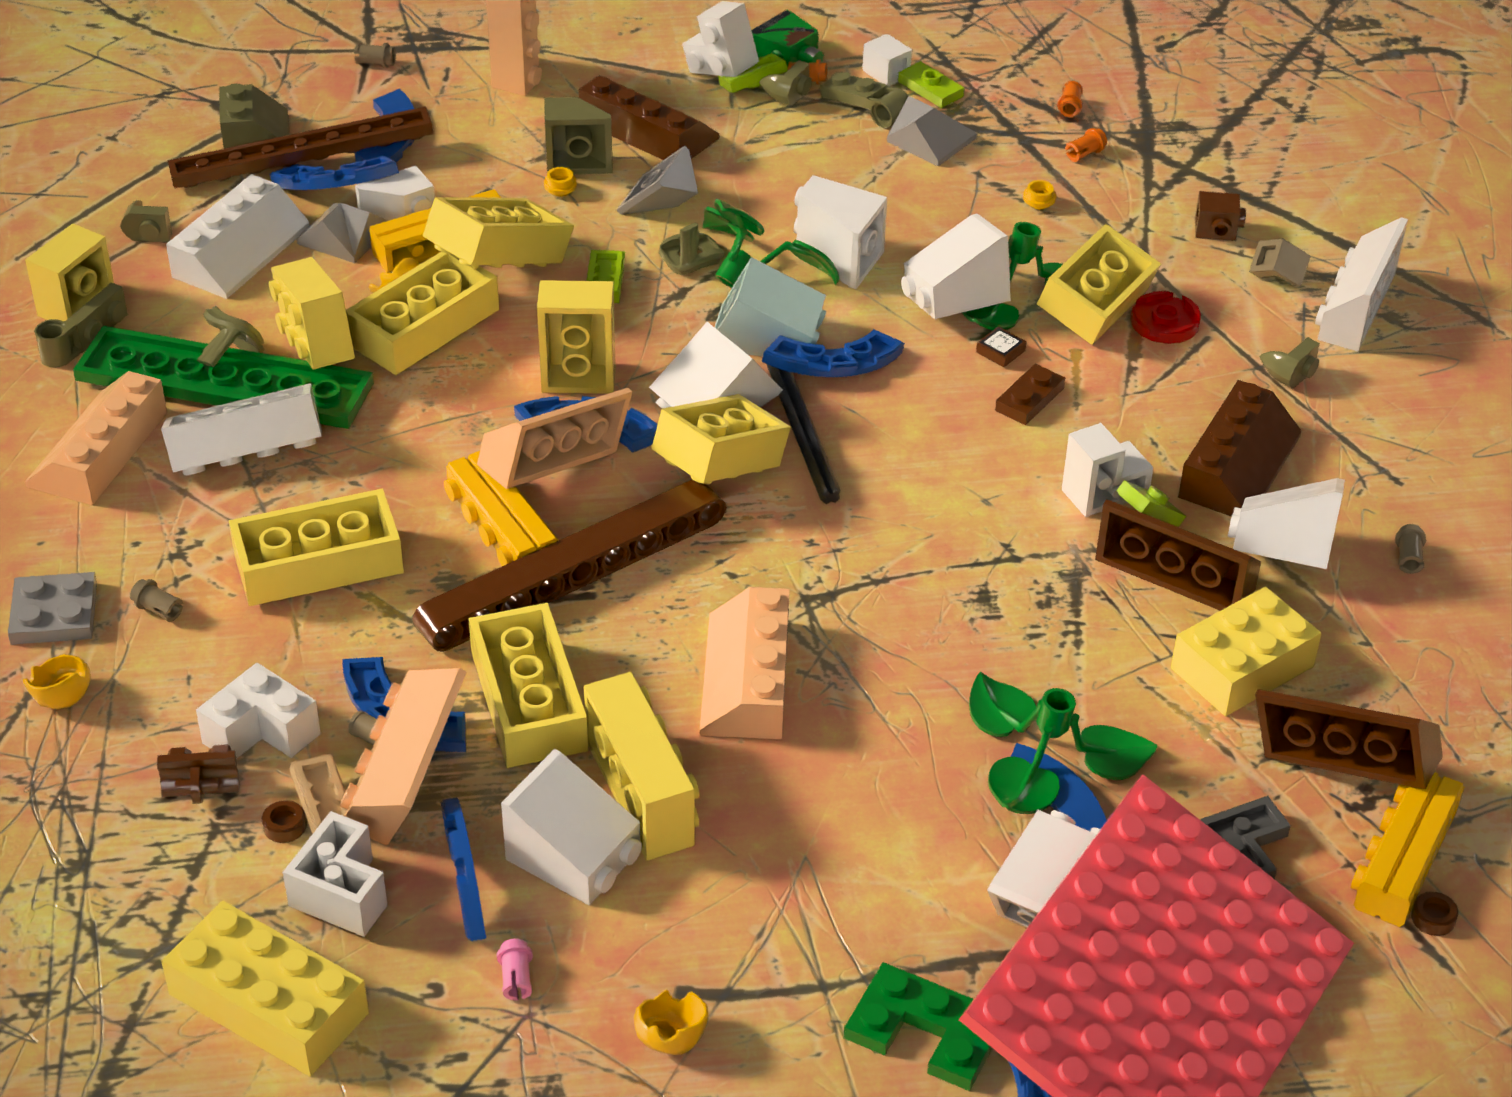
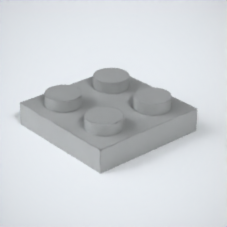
[8,572,97,645]

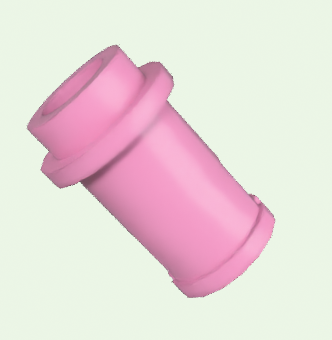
[497,939,533,1000]

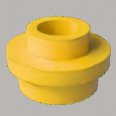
[544,167,577,197]
[1023,180,1056,210]

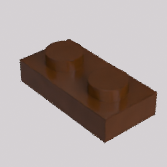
[995,363,1066,425]

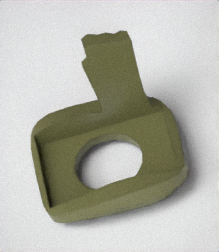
[659,222,724,275]
[197,306,264,367]

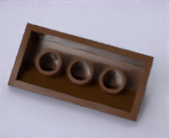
[579,75,719,160]
[1178,380,1302,517]
[1095,499,1261,611]
[1255,689,1443,790]

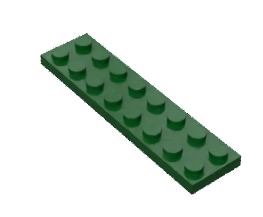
[73,326,374,429]

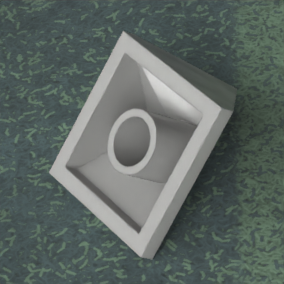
[887,96,977,166]
[617,146,698,215]
[297,203,388,263]

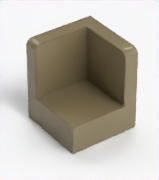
[1249,239,1311,286]

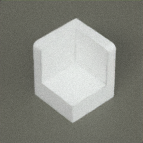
[863,34,912,86]

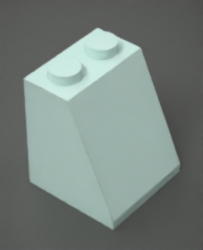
[714,257,826,357]

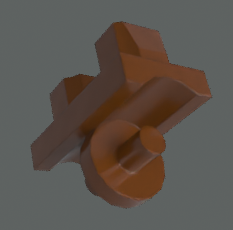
[157,744,240,804]

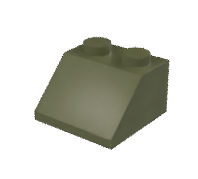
[219,84,289,148]
[544,97,613,174]

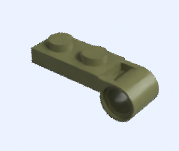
[820,72,909,128]
[35,283,128,368]

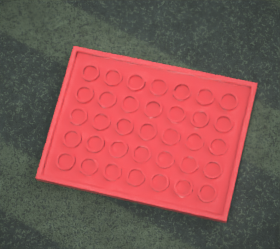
[959,774,1354,1097]

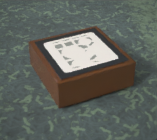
[976,326,1027,367]

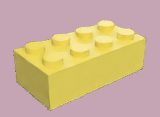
[423,197,574,269]
[346,252,499,375]
[229,488,404,606]
[468,603,588,768]
[584,672,699,861]
[161,900,369,1077]

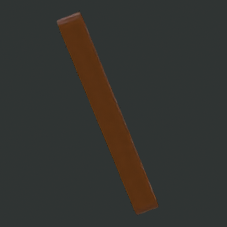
[412,479,727,652]

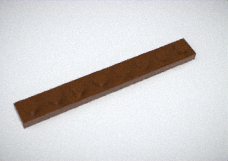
[168,106,434,189]

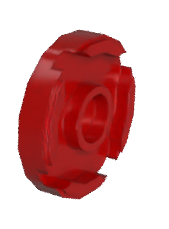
[1130,291,1201,344]

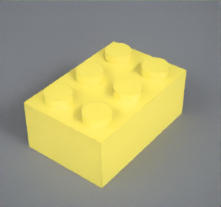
[1037,224,1161,345]
[269,257,355,370]
[537,280,616,394]
[651,394,791,484]
[1171,586,1322,717]

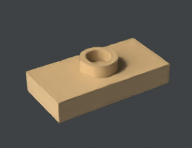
[290,754,346,834]

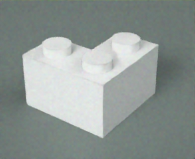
[682,1,759,77]
[1062,423,1153,517]
[196,663,321,759]
[283,811,387,937]

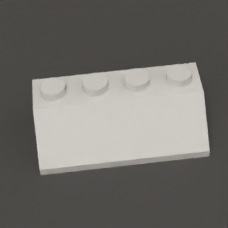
[166,174,310,299]
[1315,217,1408,352]
[161,383,322,475]

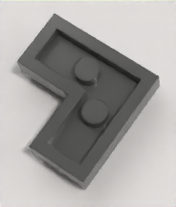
[1200,796,1291,879]

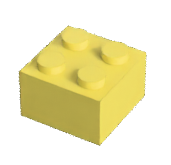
[25,223,114,322]

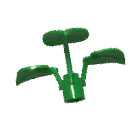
[702,199,839,288]
[962,222,1063,330]
[969,672,1157,814]

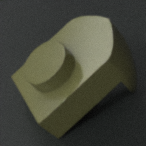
[759,60,812,106]
[120,200,172,242]
[1260,337,1320,389]

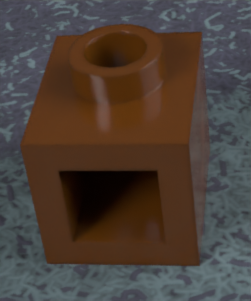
[1195,191,1246,241]

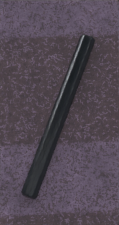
[767,364,841,504]

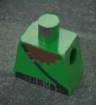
[751,9,824,73]

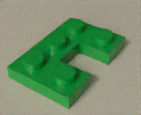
[843,962,993,1091]

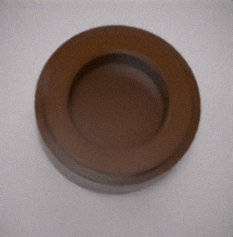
[262,800,306,843]
[1411,892,1458,936]

